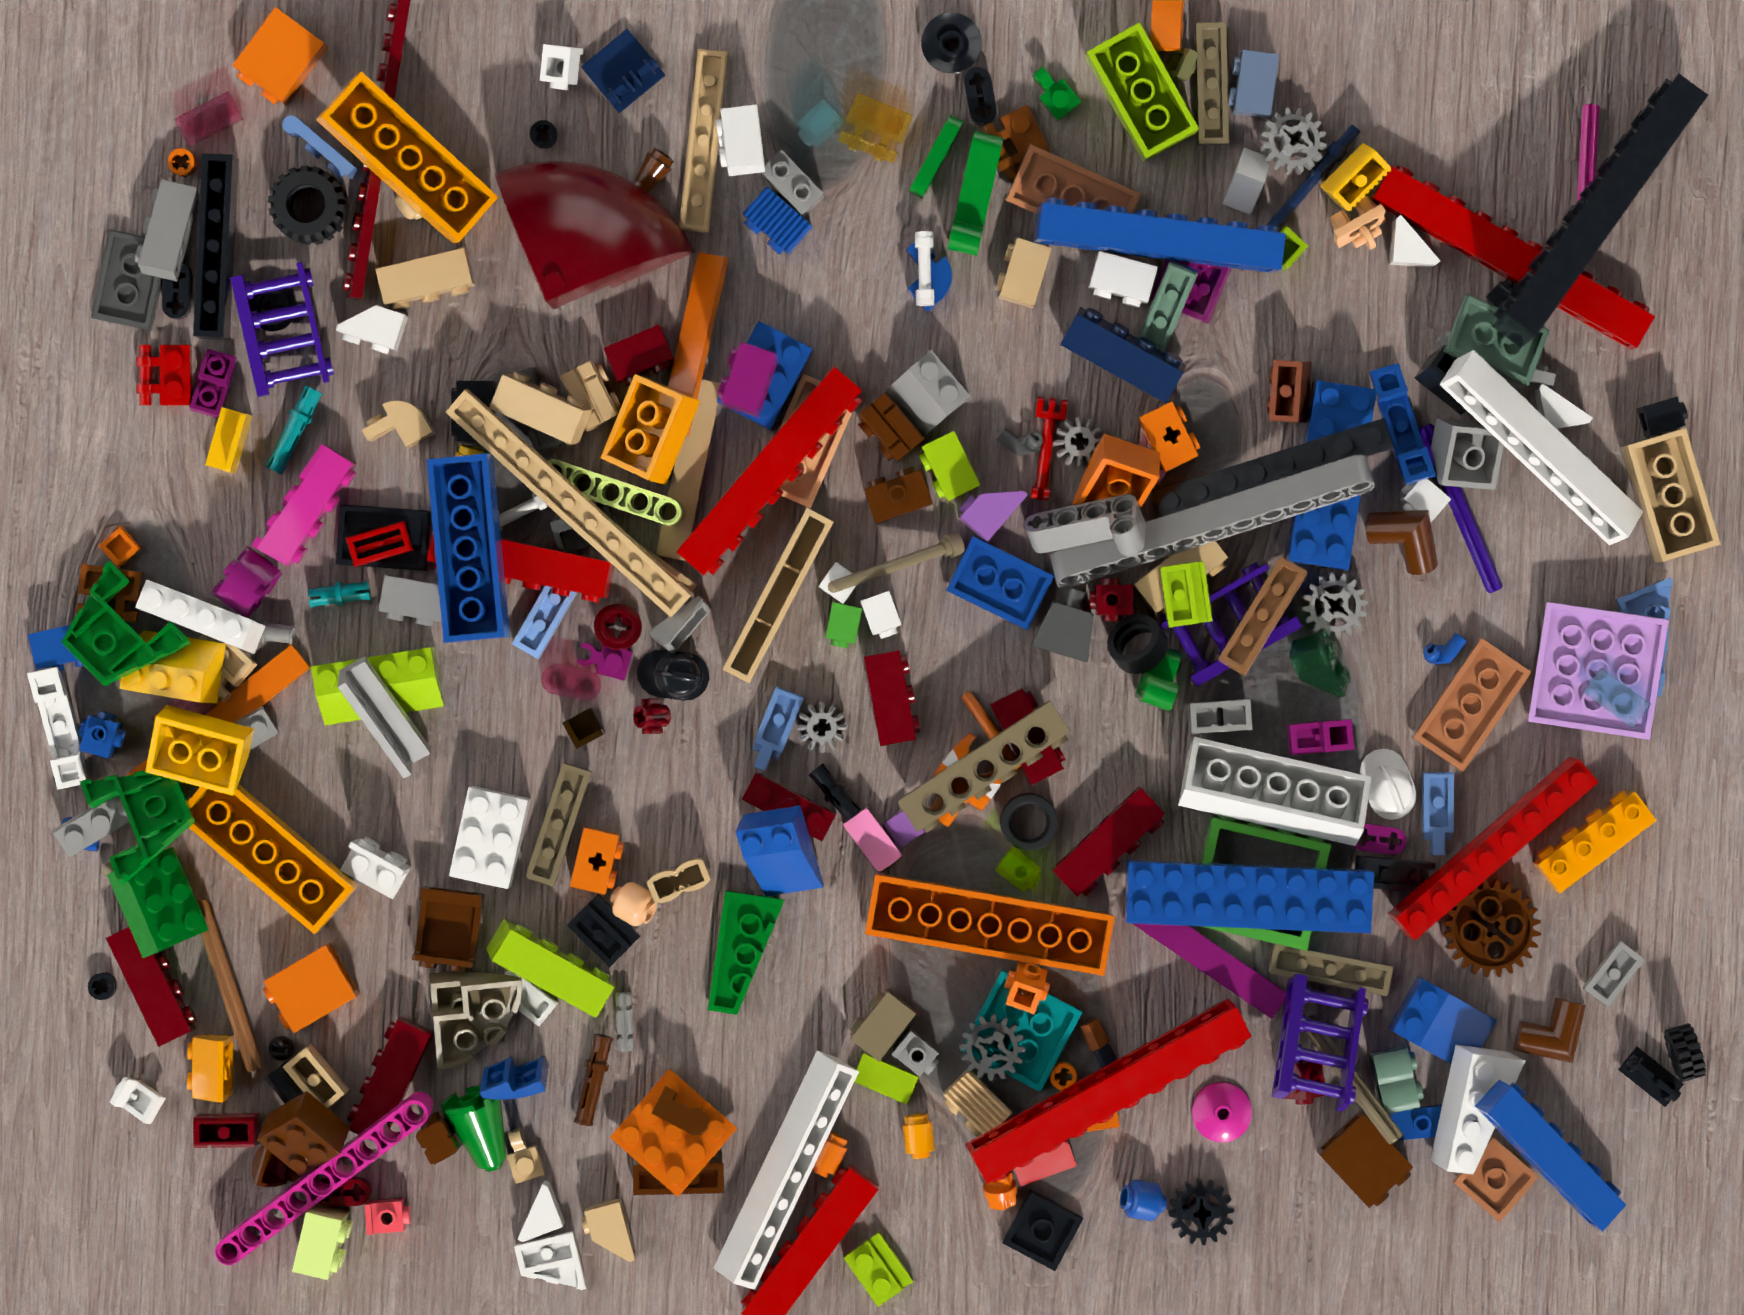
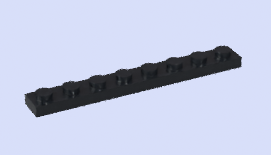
[1153,418,1394,518]

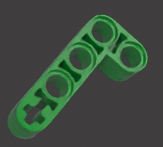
[947,131,1004,256]
[1135,648,1182,711]

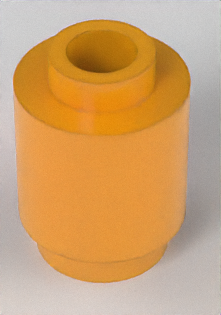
[902,1113,935,1159]

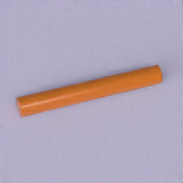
[961,691,1021,770]

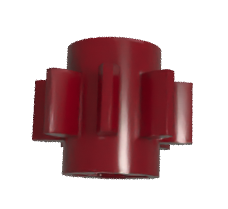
[633,698,671,734]

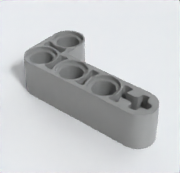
[1023,494,1145,556]

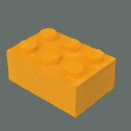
[600,374,700,485]

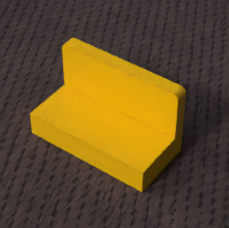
[205,407,252,474]

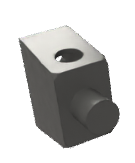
[1031,588,1094,662]

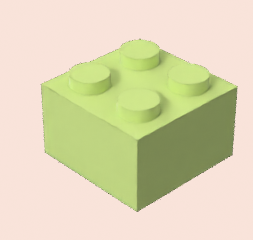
[292,1203,353,1280]

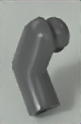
[997,428,1043,456]

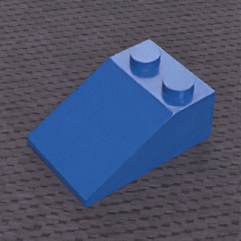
[735,806,824,896]
[1388,976,1497,1064]

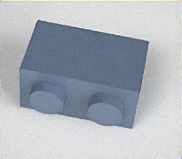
[1228,50,1279,119]

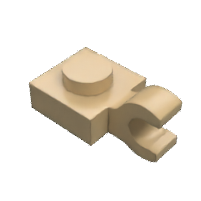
[506,1127,545,1184]

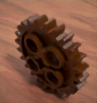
[1441,879,1541,977]

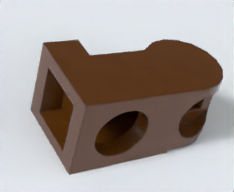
[651,1086,710,1136]

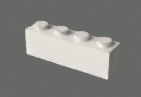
[135,579,265,654]

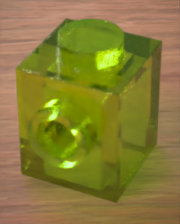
[994,845,1042,893]

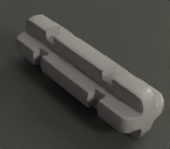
[615,992,634,1051]

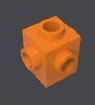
[1004,961,1050,1014]

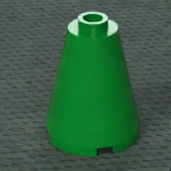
[441,1084,506,1172]

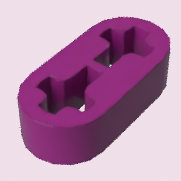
[1351,823,1406,855]

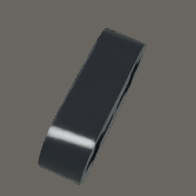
[964,67,997,126]
[162,263,193,320]

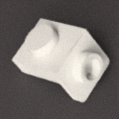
[110,1077,166,1124]

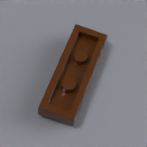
[633,1163,724,1196]

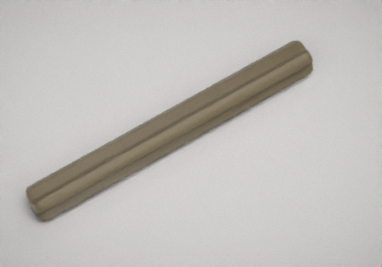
[1303,1015,1403,1144]

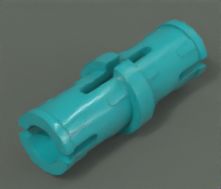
[308,581,371,608]

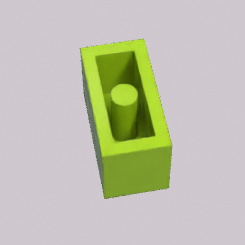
[918,431,981,502]

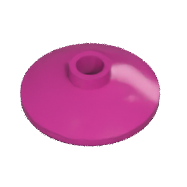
[1192,1082,1252,1142]

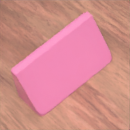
[843,807,903,873]

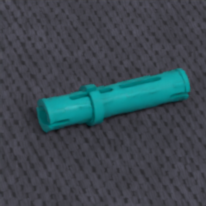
[265,385,323,475]

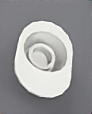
[1360,749,1417,820]

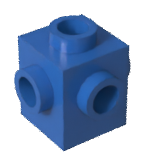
[79,711,126,758]

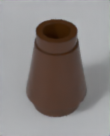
[633,147,674,193]

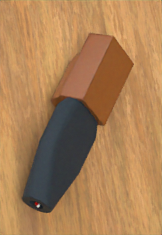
[1081,1018,1117,1068]

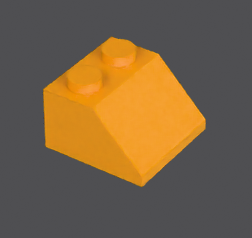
[187,1034,234,1102]

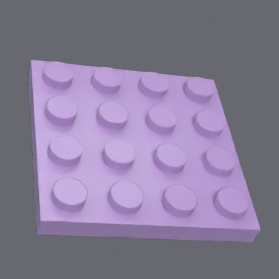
[1528,601,1669,740]

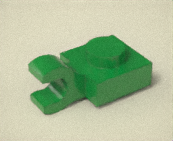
[1032,67,1081,121]

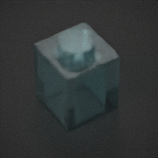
[797,98,844,149]

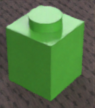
[825,602,862,649]

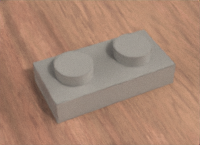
[1583,940,1645,1007]

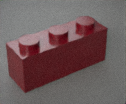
[864,650,921,746]
[989,688,1066,785]
[741,772,837,842]

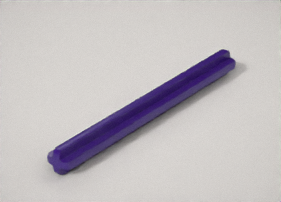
[1419,424,1503,593]

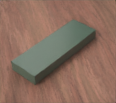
[1138,260,1199,353]

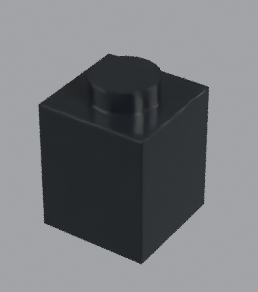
[1637,397,1688,437]

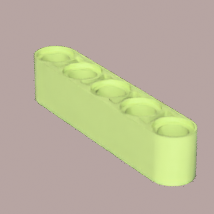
[548,459,685,526]

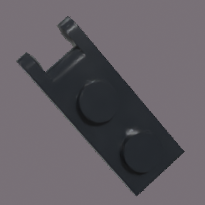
[1355,855,1436,892]

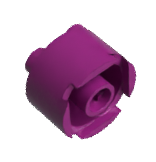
[211,546,282,618]

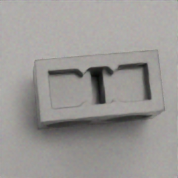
[760,150,824,218]
[1187,699,1253,734]

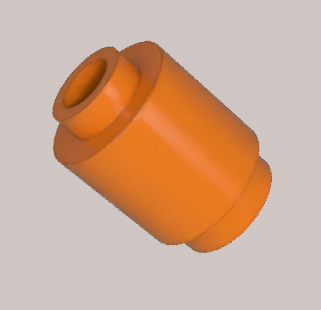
[812,1131,848,1178]

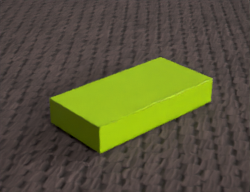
[854,1052,919,1105]

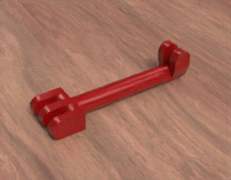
[1030,396,1068,501]

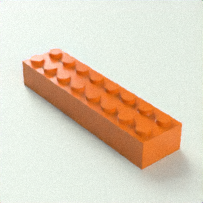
[865,872,1115,976]

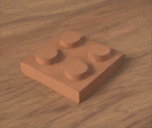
[1453,1136,1539,1222]

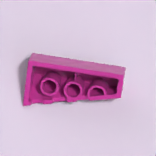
[251,444,356,566]

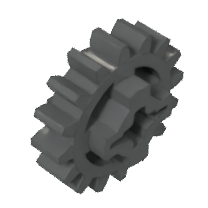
[959,1014,1025,1081]

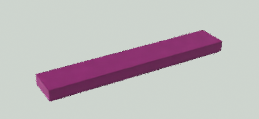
[1122,912,1287,1019]

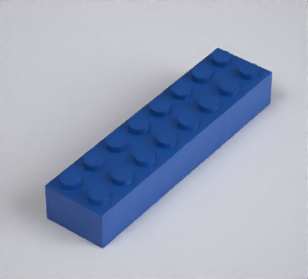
[1033,198,1286,273]
[1124,860,1374,933]

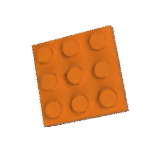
[610,1068,738,1197]

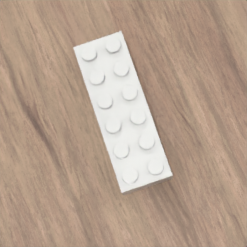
[1178,737,1372,846]

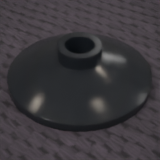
[921,12,982,74]

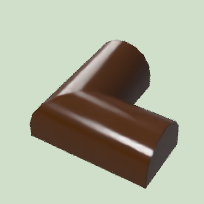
[1366,510,1438,575]
[1513,997,1586,1063]

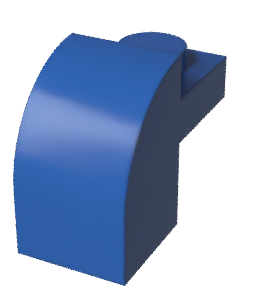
[906,242,952,313]

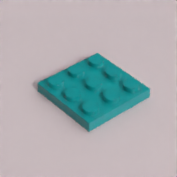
[960,969,1082,1092]

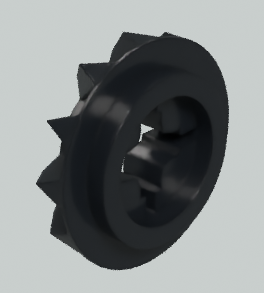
[249,288,296,332]

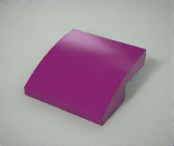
[1149,260,1232,324]

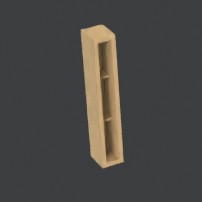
[722,508,834,684]

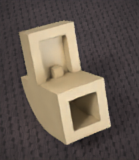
[362,401,436,448]

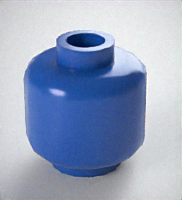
[1120,1180,1167,1221]

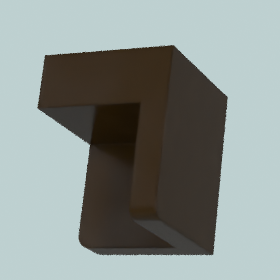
[562,707,606,749]

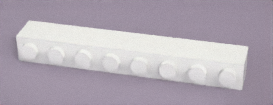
[1439,350,1643,545]
[713,1051,859,1290]

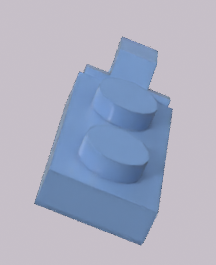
[752,686,804,771]
[1422,772,1454,856]

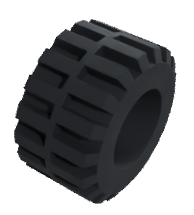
[268,165,349,245]

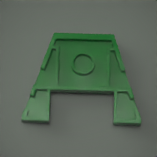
[61,561,191,686]
[80,771,196,885]

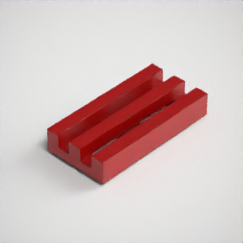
[346,521,414,567]

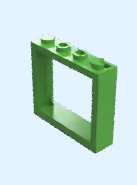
[1200,815,1331,951]

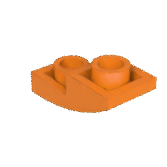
[1150,0,1185,51]

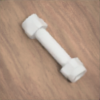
[915,231,934,306]
[499,493,549,531]

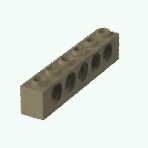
[897,700,1070,833]

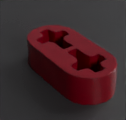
[318,1177,372,1206]

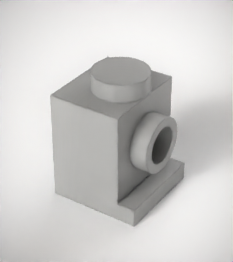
[891,1028,939,1077]

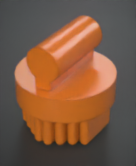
[983,1172,1017,1210]

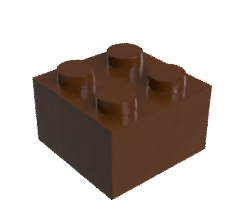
[257,1091,350,1176]

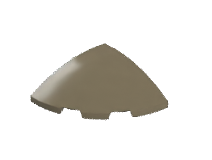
[429,972,522,1070]

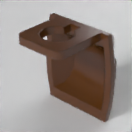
[252,1146,300,1187]

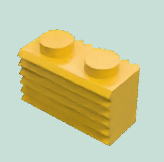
[1320,143,1391,211]

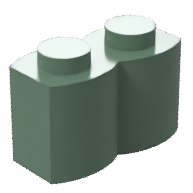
[1369,1046,1424,1114]

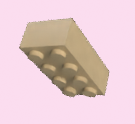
[1620,428,1721,563]

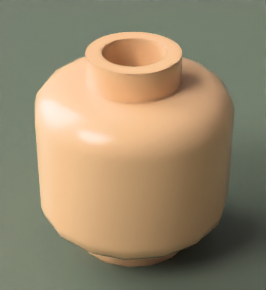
[610,882,657,926]

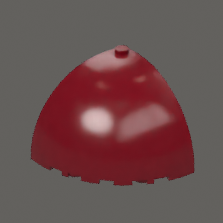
[495,161,695,310]

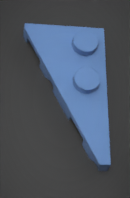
[1615,577,1673,697]

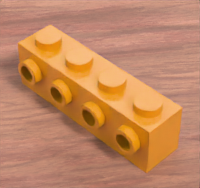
[1533,790,1657,893]

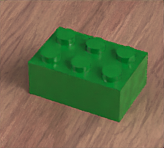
[107,847,209,958]

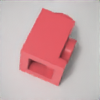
[364,1198,411,1235]

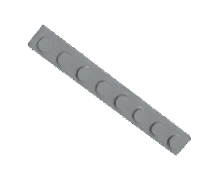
[53,706,279,858]

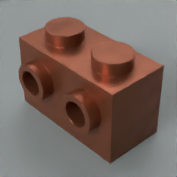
[1267,360,1312,423]

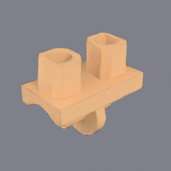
[1330,196,1386,250]

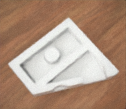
[514,1231,587,1290]

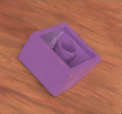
[959,491,1028,542]

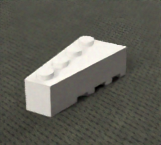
[1430,1045,1525,1174]

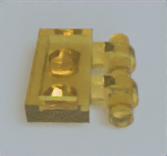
[838,92,913,164]

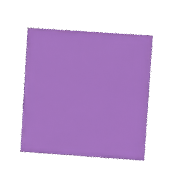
[883,810,925,849]

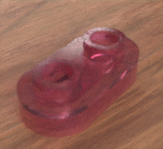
[541,664,602,700]

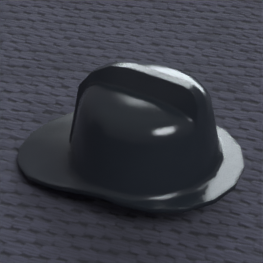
[637,650,709,701]

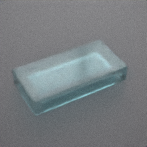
[1583,667,1651,728]

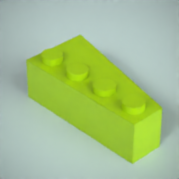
[486,918,615,1018]

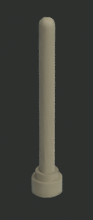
[828,531,965,593]

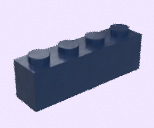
[1060,307,1187,403]

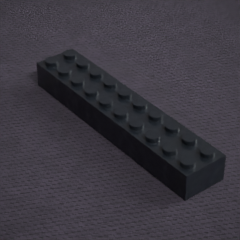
[1492,74,1708,348]

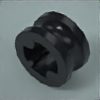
[529,120,558,149]
[87,973,117,1000]

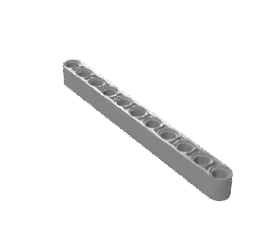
[1050,455,1375,588]

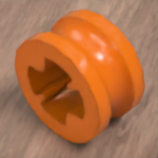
[167,148,197,177]
[1050,1062,1077,1090]

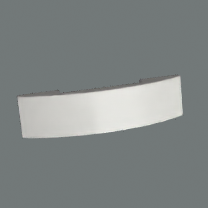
[27,666,88,790]

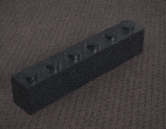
[193,153,239,340]

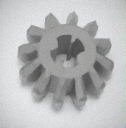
[1053,416,1102,468]
[796,701,848,753]

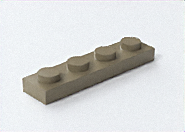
[1195,22,1229,146]
[525,762,592,887]
[1268,943,1393,996]

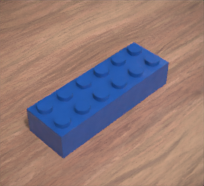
[1285,380,1377,570]
[427,453,510,643]

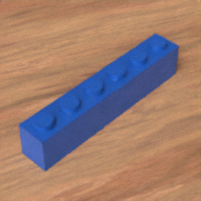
[1475,1080,1626,1232]

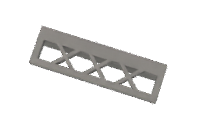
[337,656,431,779]

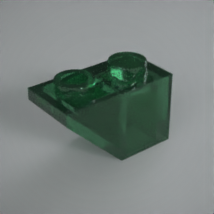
[1289,631,1351,698]

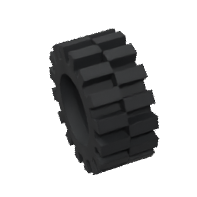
[1664,1023,1706,1082]

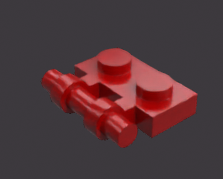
[136,345,192,406]

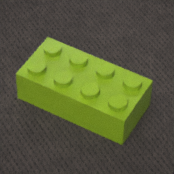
[1084,22,1199,163]

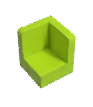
[1279,226,1308,272]

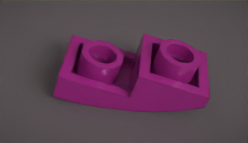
[189,348,237,419]

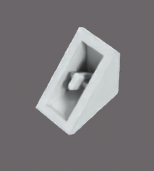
[1222,148,1271,215]
[1389,215,1440,268]
[1534,384,1593,429]
[517,1180,565,1242]

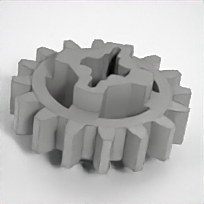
[1260,108,1327,175]
[1301,573,1368,639]

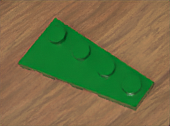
[707,890,785,1015]

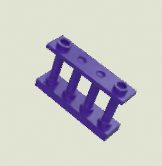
[230,262,334,398]
[1159,562,1302,687]
[1271,973,1369,1112]

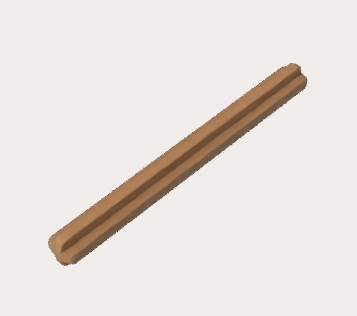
[197,899,263,1072]

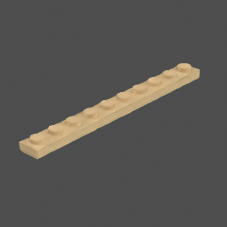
[446,389,693,617]

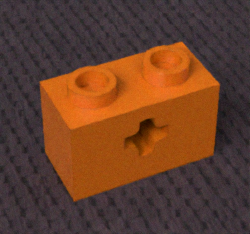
[1138,402,1200,473]
[570,826,625,895]

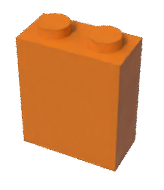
[232,7,329,106]
[263,943,360,1034]

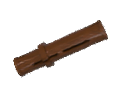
[574,1034,613,1126]

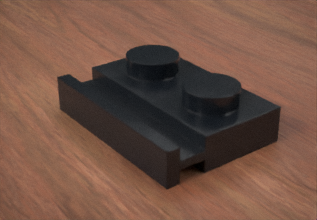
[567,894,641,968]

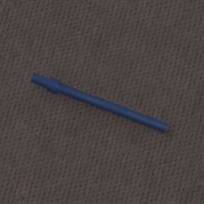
[1240,124,1360,271]

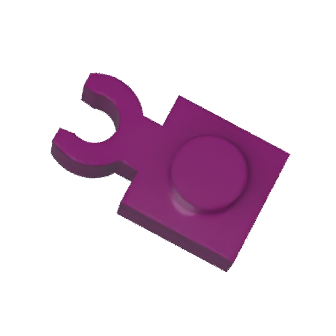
[577,643,633,681]

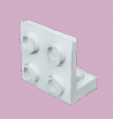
[340,836,412,899]

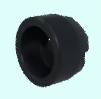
[268,1036,294,1061]

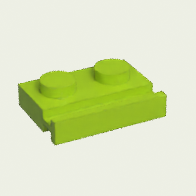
[1159,561,1212,628]
[843,1231,914,1307]

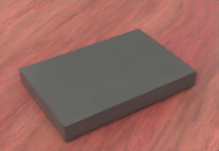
[91,229,163,331]

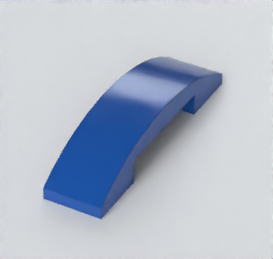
[1369,363,1436,485]

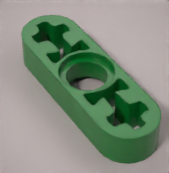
[909,114,964,199]

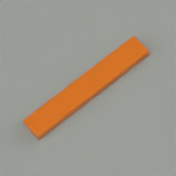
[668,252,729,436]

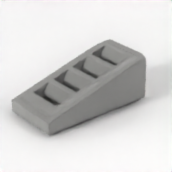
[649,596,711,655]

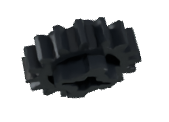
[1168,1178,1235,1245]

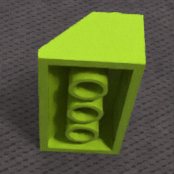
[311,647,445,725]

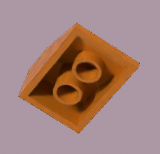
[1071,433,1160,508]

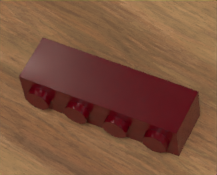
[1051,786,1165,897]
[106,927,197,1047]
[347,1017,434,1142]

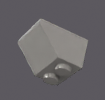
[885,350,970,437]
[1431,418,1504,490]

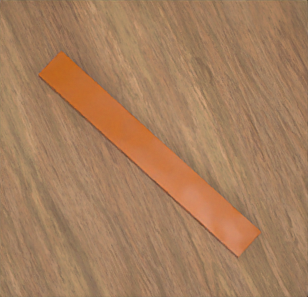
[125,644,311,776]

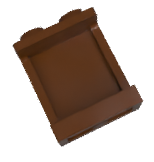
[412,886,484,972]
[1317,1110,1413,1208]

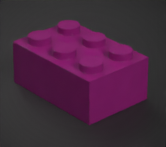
[717,342,778,418]

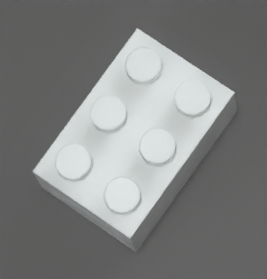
[449,786,531,889]

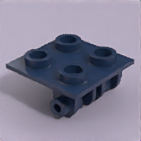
[581,29,666,114]

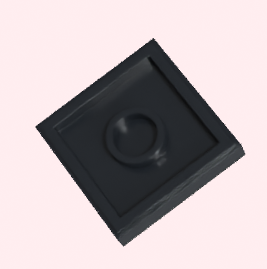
[1002,1189,1084,1271]

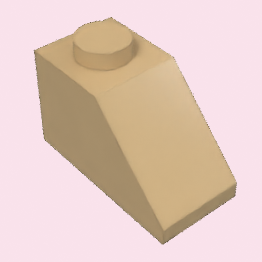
[581,1198,637,1262]

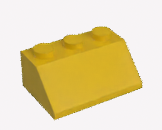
[119,630,226,703]
[145,705,254,796]

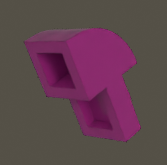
[1287,719,1355,755]

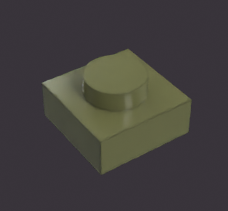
[1166,48,1199,81]

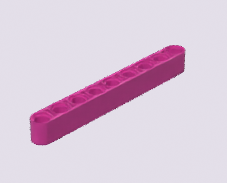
[215,1092,434,1265]

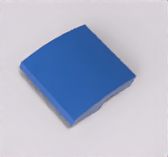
[480,1056,549,1100]

